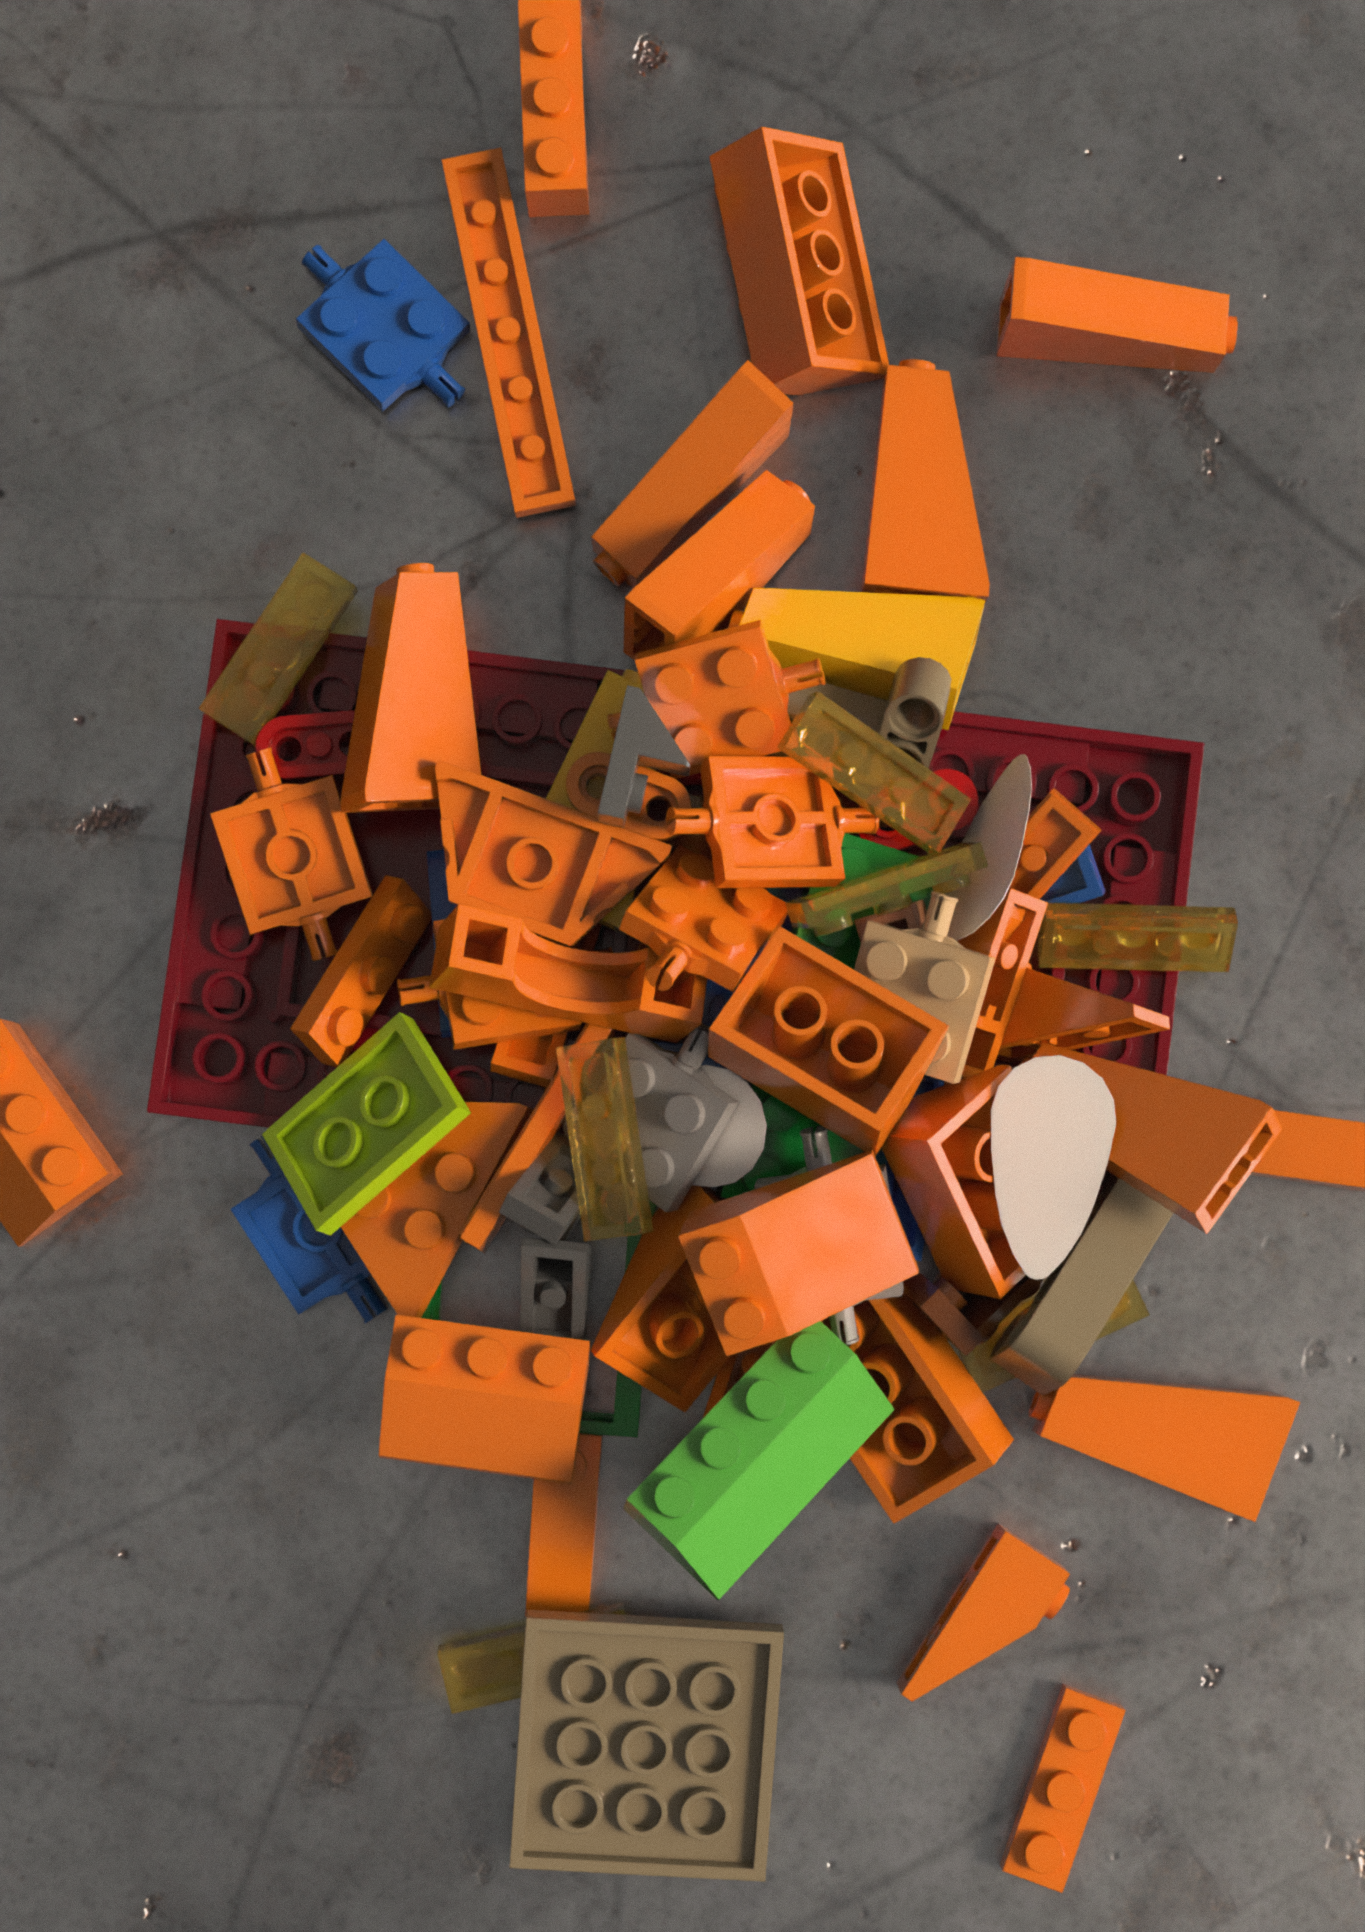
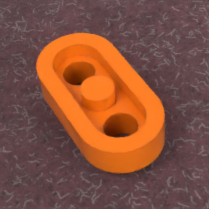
[566,752,691,842]

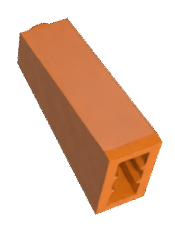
[996,257,1238,373]
[862,359,991,605]
[591,360,794,588]
[623,470,815,661]
[340,563,481,813]
[1018,1043,1282,1234]
[1250,1110,1365,1192]
[1028,1374,1300,1522]

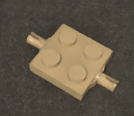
[854,891,996,1084]

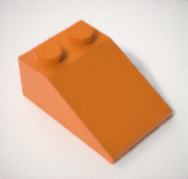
[678,1150,919,1357]
[590,1185,731,1413]

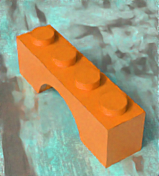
[518,0,589,217]
[429,904,708,1043]

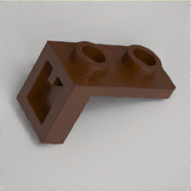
[903,1272,1045,1356]

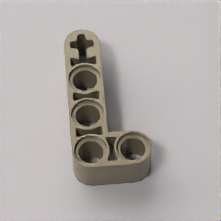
[770,657,951,790]
[989,1174,1173,1395]

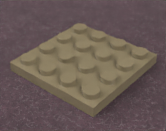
[509,1610,784,1882]

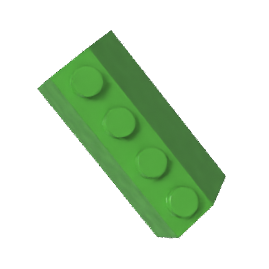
[623,1321,895,1601]

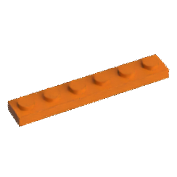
[441,147,576,518]

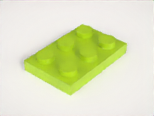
[262,1012,471,1236]

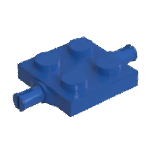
[296,239,470,412]
[231,1136,388,1324]

